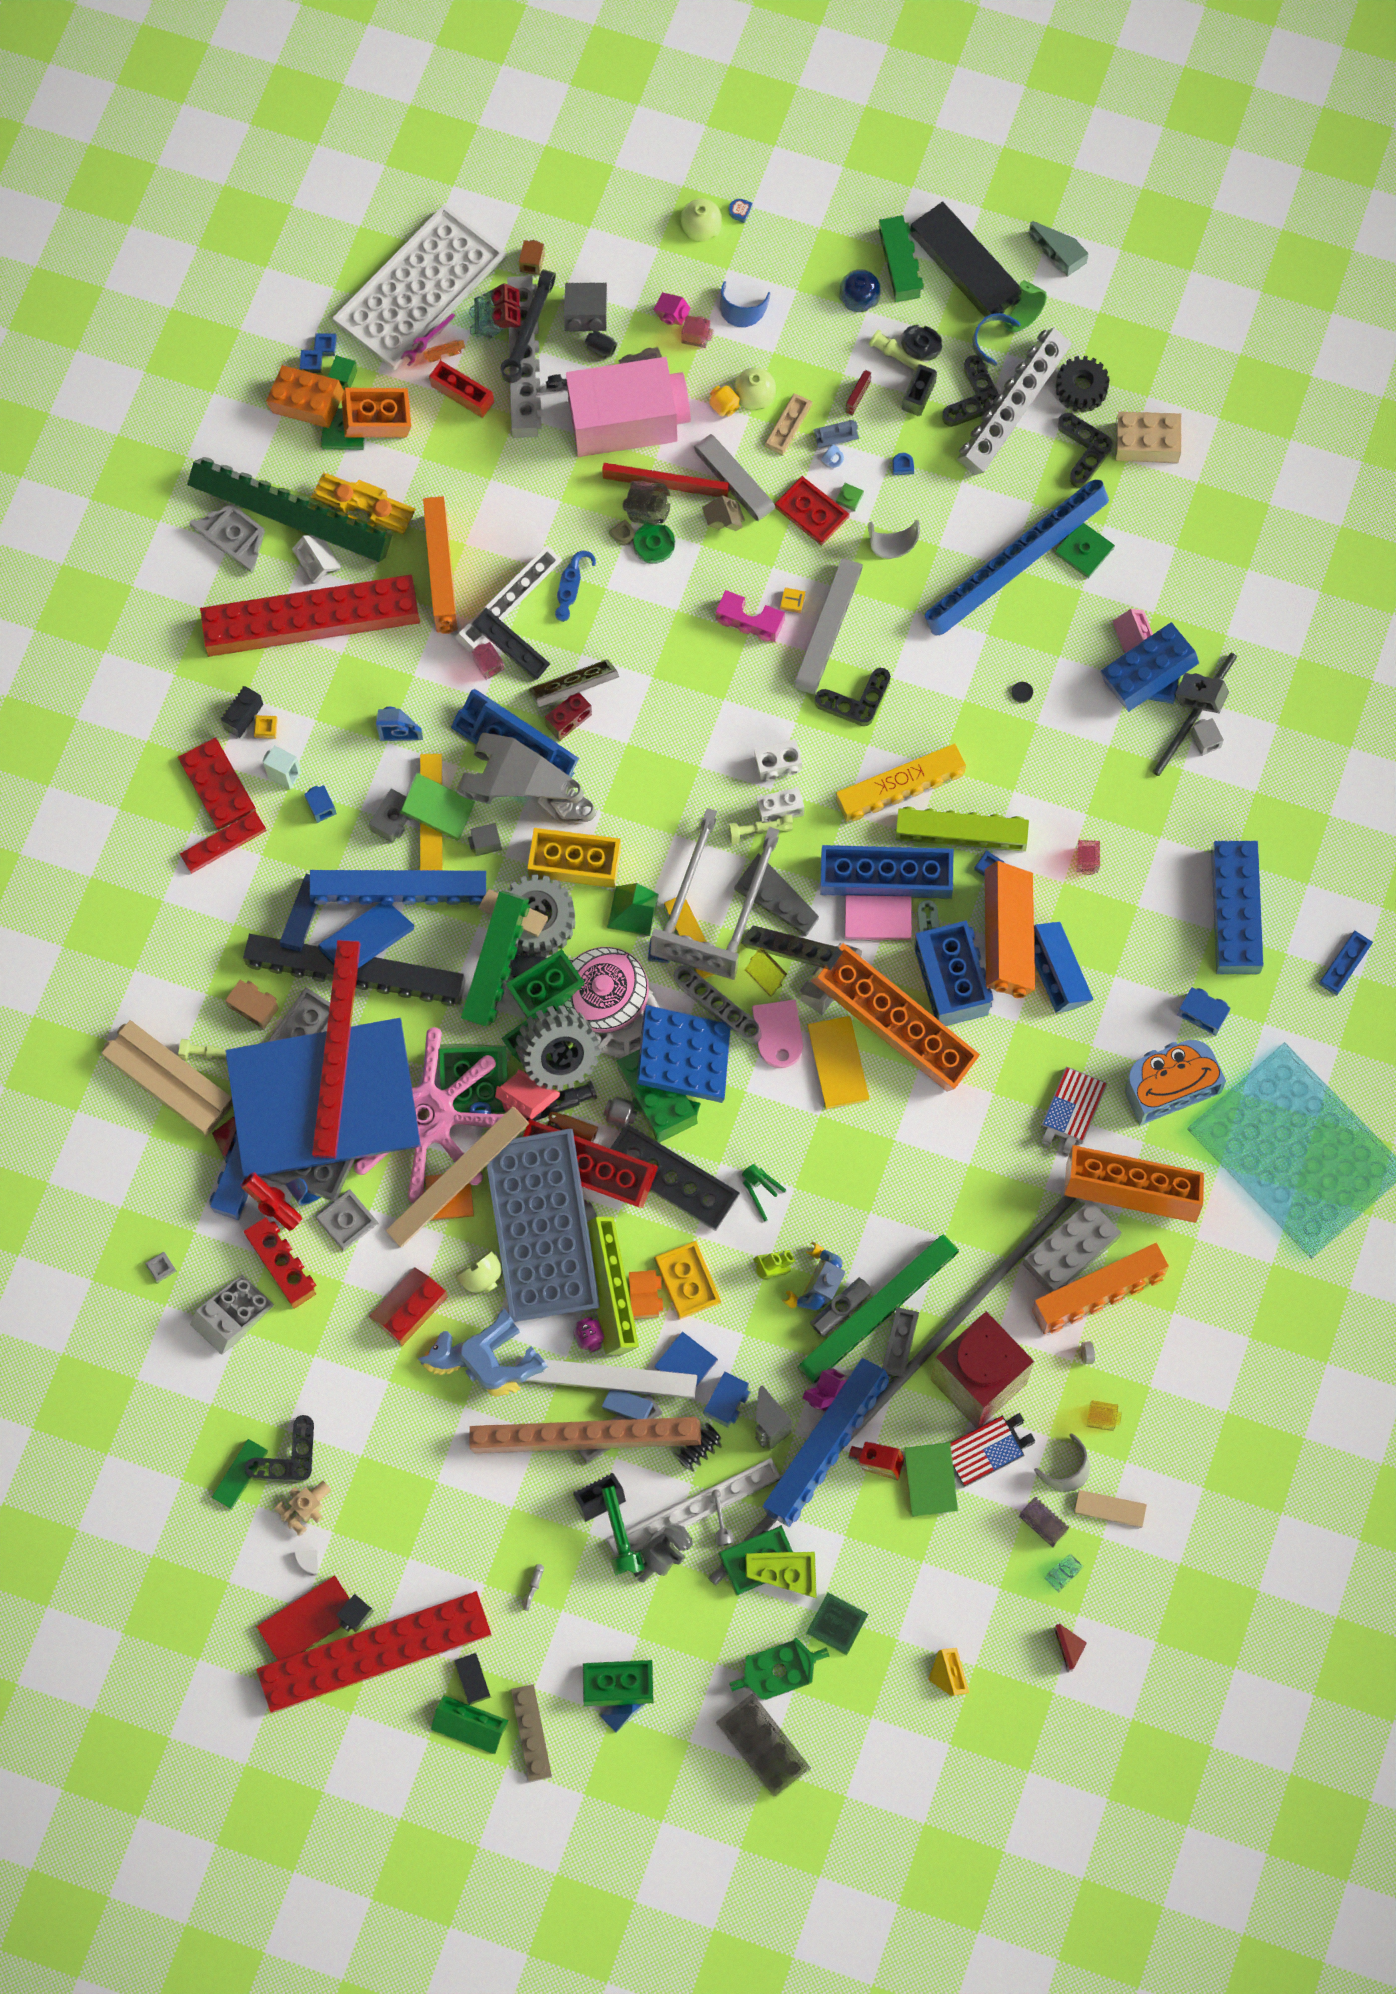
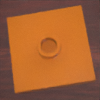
[425,1174,474,1221]

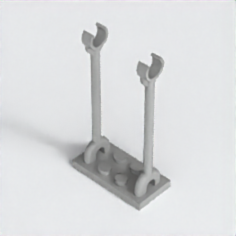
[651,808,780,980]

